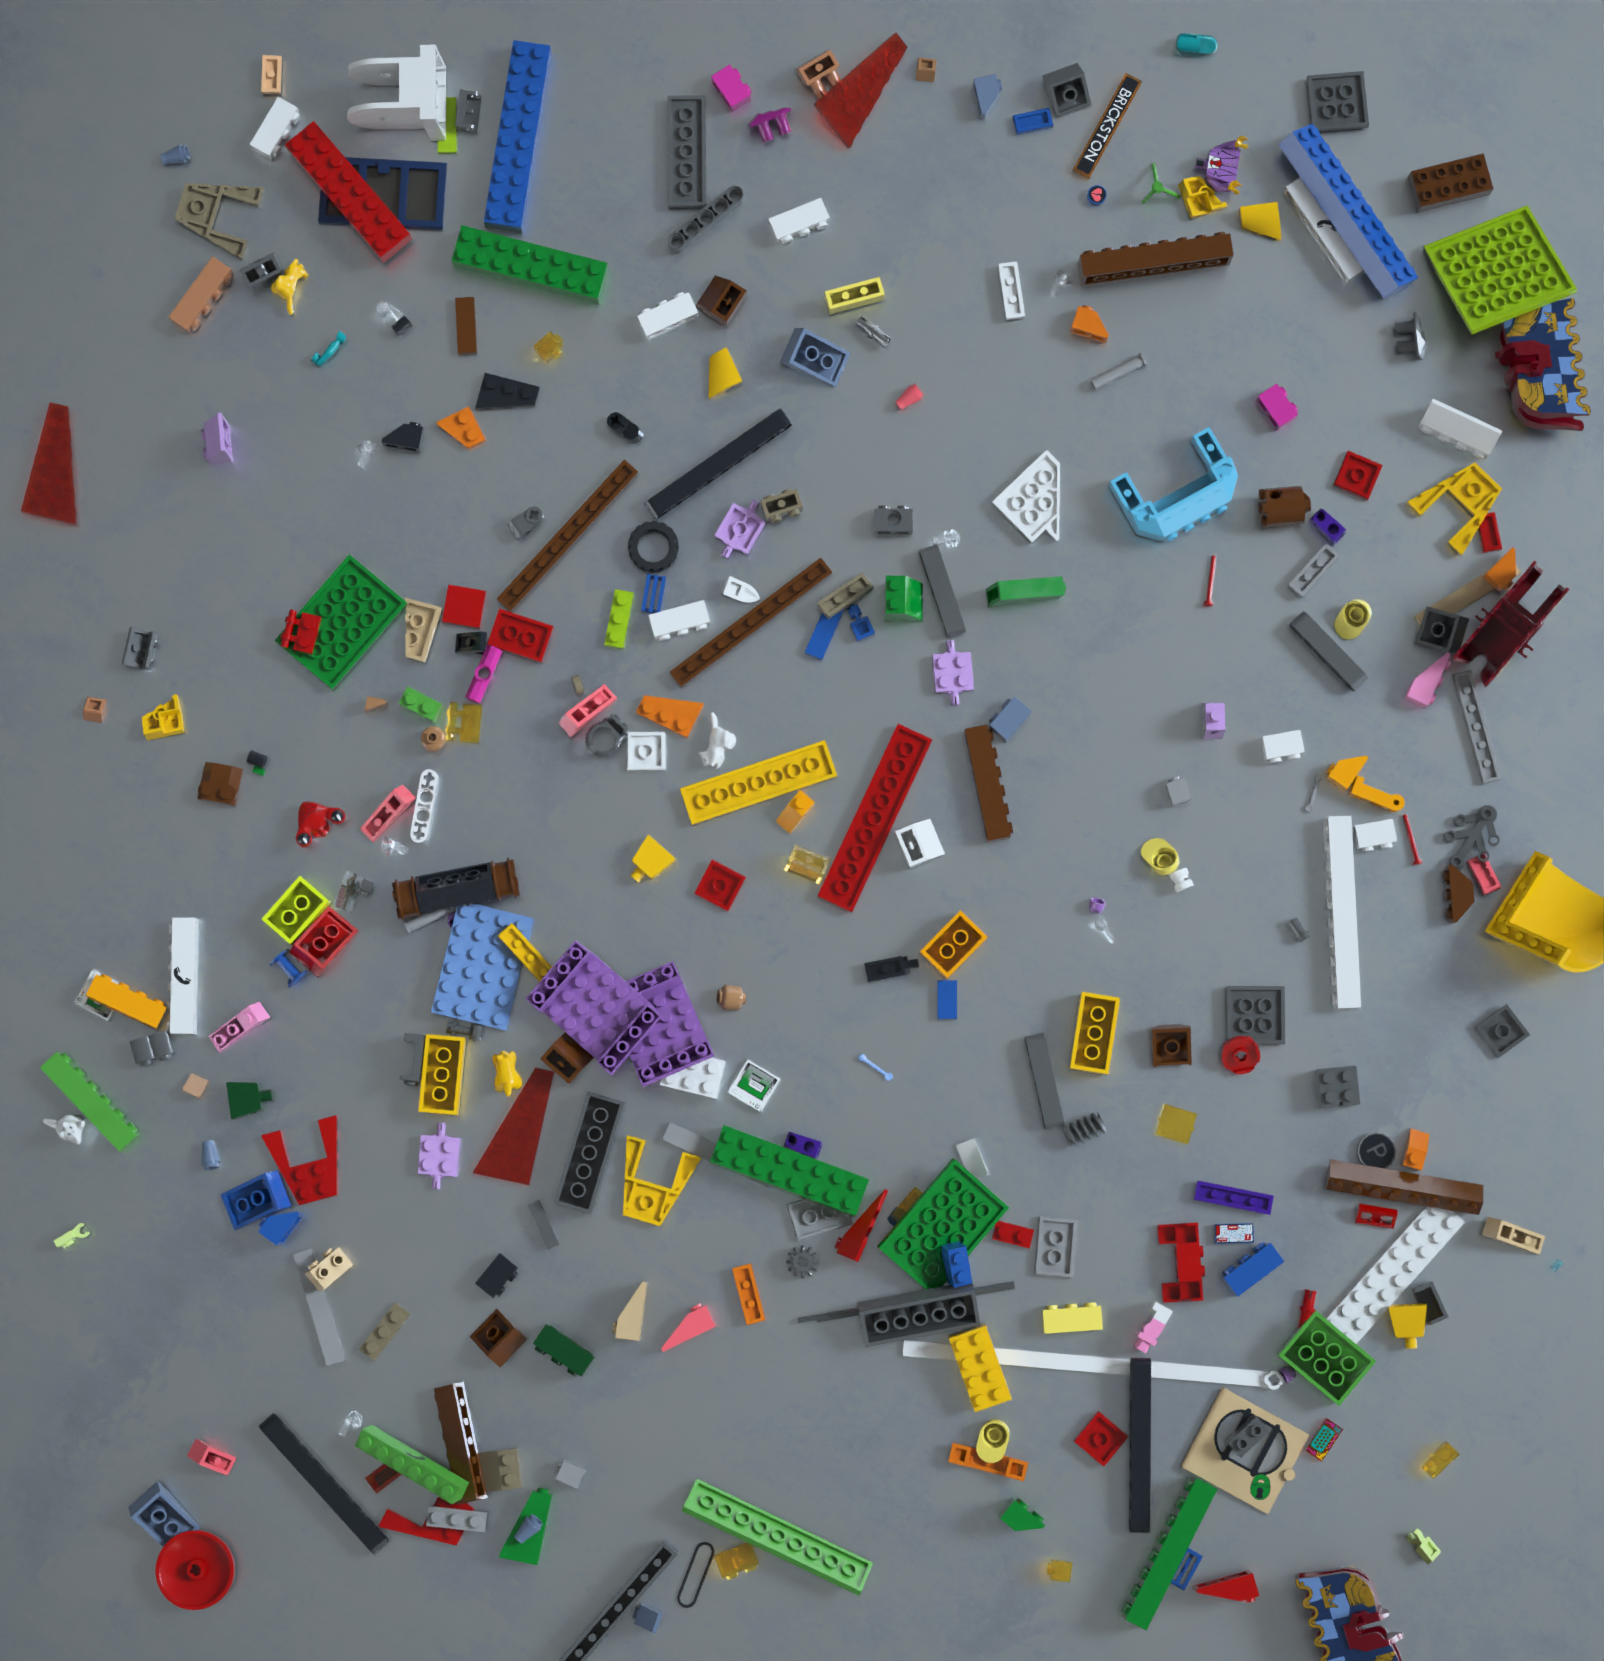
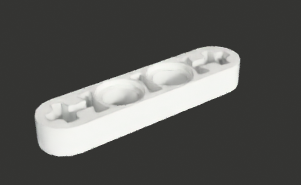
[410,769,438,844]

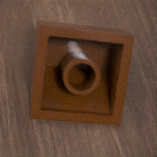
[470,1309,527,1367]

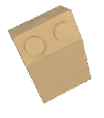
[612,1282,647,1341]

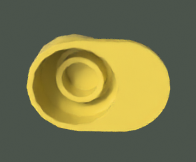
[1334,599,1372,639]
[1141,838,1179,875]
[976,1419,1010,1463]

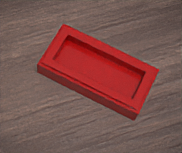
[1478,512,1503,553]

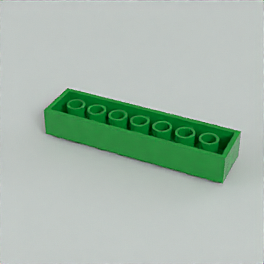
[451,225,609,304]
[710,1125,869,1218]
[1121,1476,1218,1631]

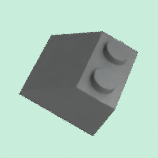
[1042,63,1091,117]
[1416,606,1469,654]

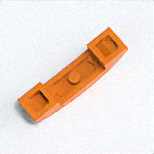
[948,1443,1029,1481]

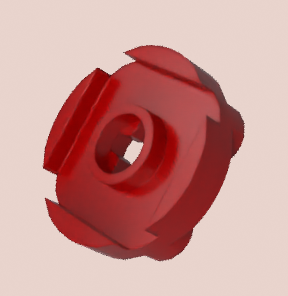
[1221,1036,1260,1074]

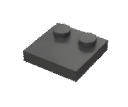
[1475,1004,1530,1058]

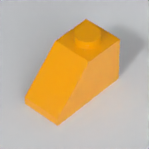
[1326,755,1369,791]
[775,790,815,833]

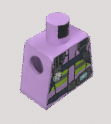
[1202,702,1225,739]

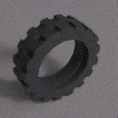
[628,521,679,573]

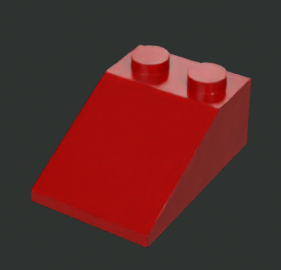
[289,906,358,977]
[1192,1570,1259,1604]

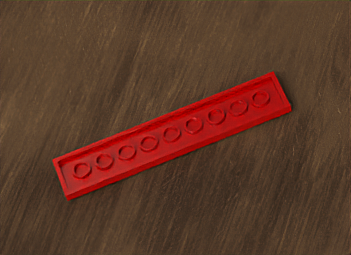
[817,724,933,913]

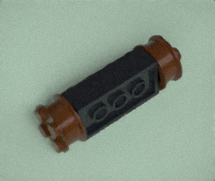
[392,857,520,921]

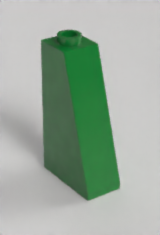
[986,576,1066,608]
[499,1488,553,1565]

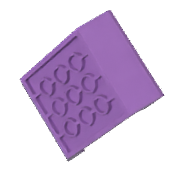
[526,940,662,1075]
[626,961,714,1087]

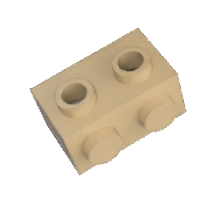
[305,1247,353,1292]

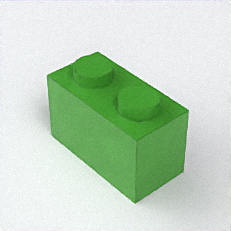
[399,686,443,724]

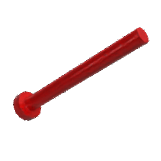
[1204,555,1216,606]
[1402,814,1423,865]

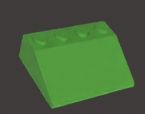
[1277,1310,1376,1406]

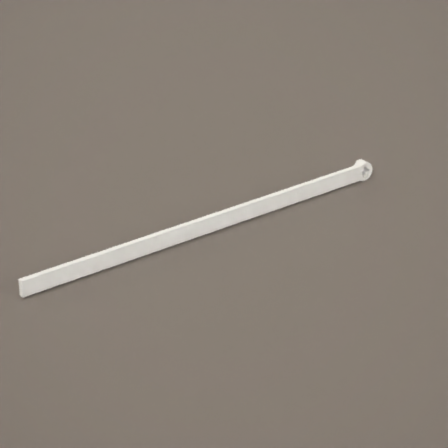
[902,1340,1284,1390]

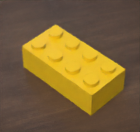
[1069,992,1120,1075]
[418,1034,466,1116]
[948,1323,1012,1412]

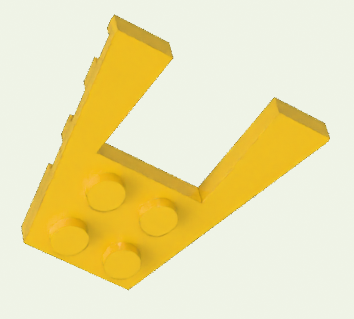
[1407,462,1502,556]
[623,1135,701,1226]

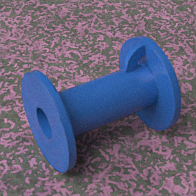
[269,949,308,988]

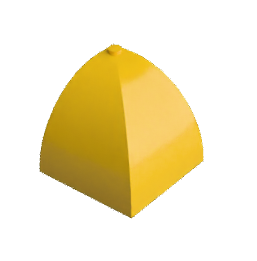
[1485,851,1604,972]

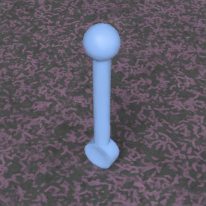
[858,1054,893,1080]

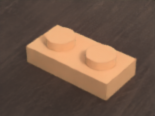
[261,55,282,94]

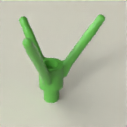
[1142,163,1181,203]

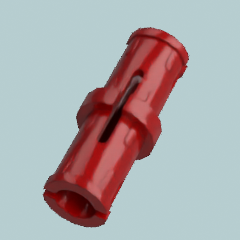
[1298,1289,1317,1328]

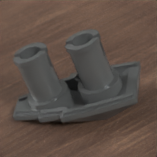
[1395,312,1427,359]

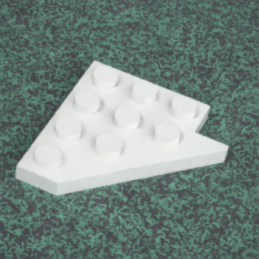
[992,450,1060,543]

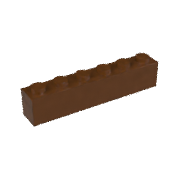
[964,725,1013,843]
[434,1382,488,1504]

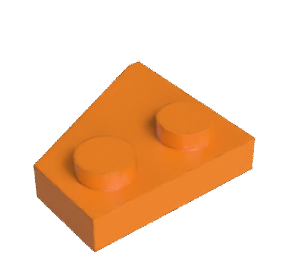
[436,406,486,449]

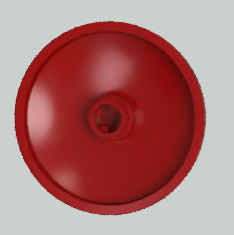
[155,1530,235,1610]

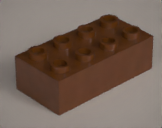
[1407,153,1494,213]

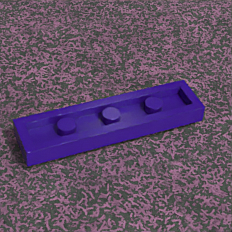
[1193,1181,1274,1215]

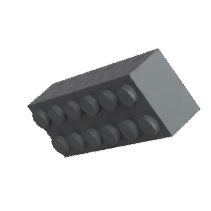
[554,1091,626,1215]
[857,1283,981,1347]

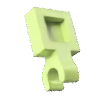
[54,1223,90,1249]
[1406,1529,1441,1565]

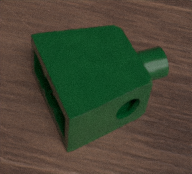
[226,1082,273,1120]

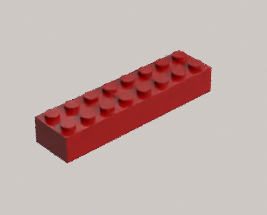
[285,121,412,263]

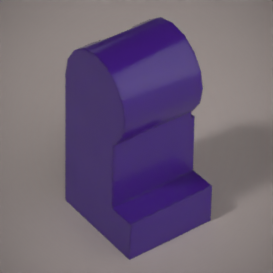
[1309,508,1346,546]
[784,1132,823,1159]

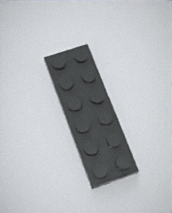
[668,95,706,208]

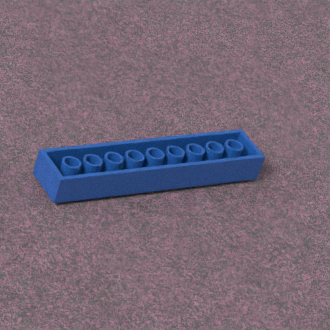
[484,40,552,233]
[1278,124,1418,299]

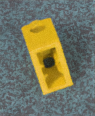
[630,835,676,883]
[1389,1303,1427,1349]

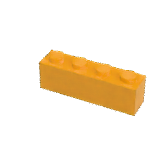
[86,974,167,1031]

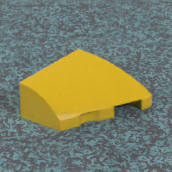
[1178,175,1227,219]
[1238,202,1281,241]
[708,347,742,399]
[142,694,185,741]

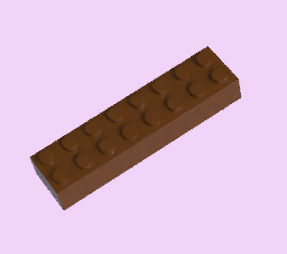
[1077,232,1234,286]

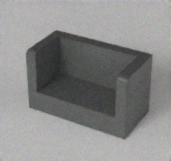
[1411,1281,1449,1325]

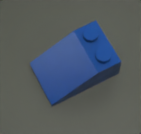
[221,1170,291,1231]

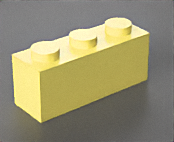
[825,277,885,315]
[1041,1302,1103,1334]

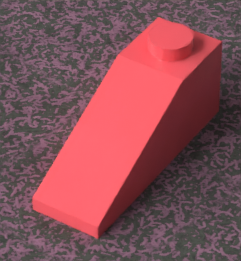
[558,684,617,737]
[360,785,416,842]
[661,1303,716,1352]

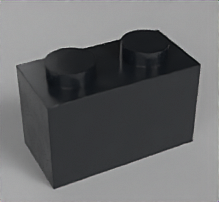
[475,1253,519,1298]

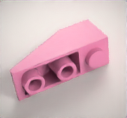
[1404,652,1452,708]
[208,1002,270,1052]

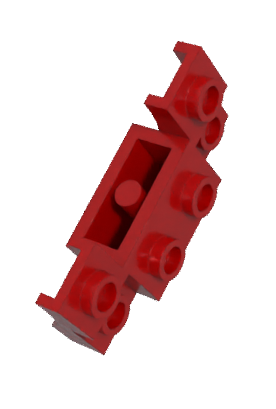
[1157,1222,1205,1303]

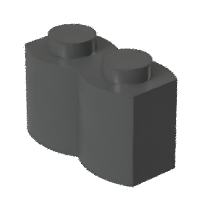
[130,1030,175,1067]

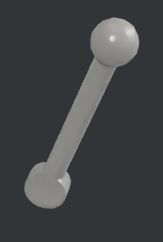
[1305,774,1323,812]

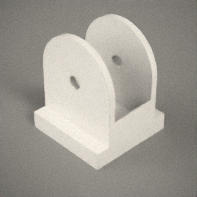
[347,45,446,141]

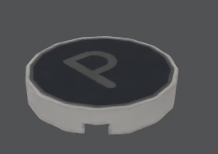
[1357,1132,1396,1169]

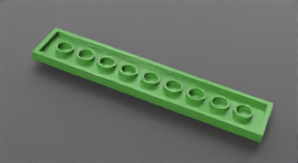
[682,1479,873,1596]

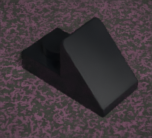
[455,631,487,655]

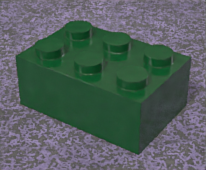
[533,1324,596,1377]

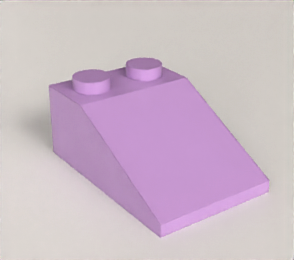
[201,413,233,464]

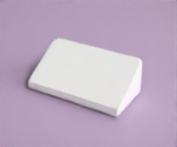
[956,1138,989,1179]

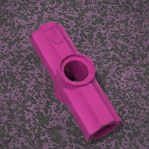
[465,644,503,704]

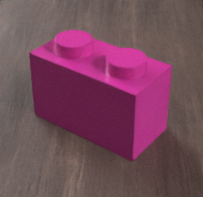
[711,64,752,112]
[1256,384,1298,431]

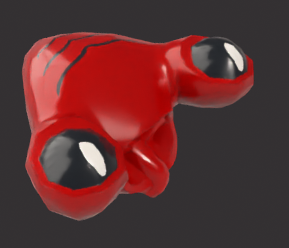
[295,801,346,848]

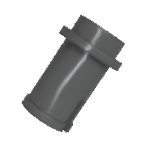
[1287,917,1310,943]

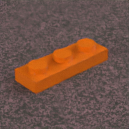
[732,1263,765,1325]

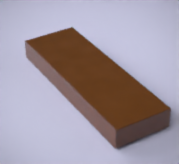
[455,297,477,355]

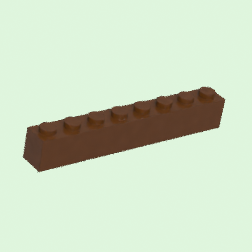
[1326,1159,1483,1215]

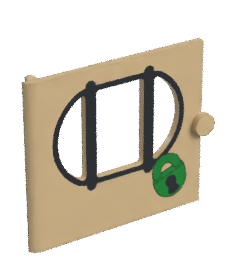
[1180,1387,1309,1514]

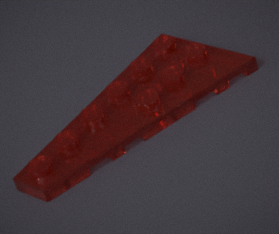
[813,33,908,148]
[21,402,77,526]
[473,1068,554,1185]

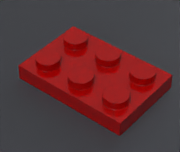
[487,608,554,663]

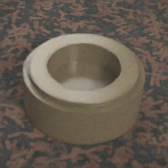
[571,675,584,695]

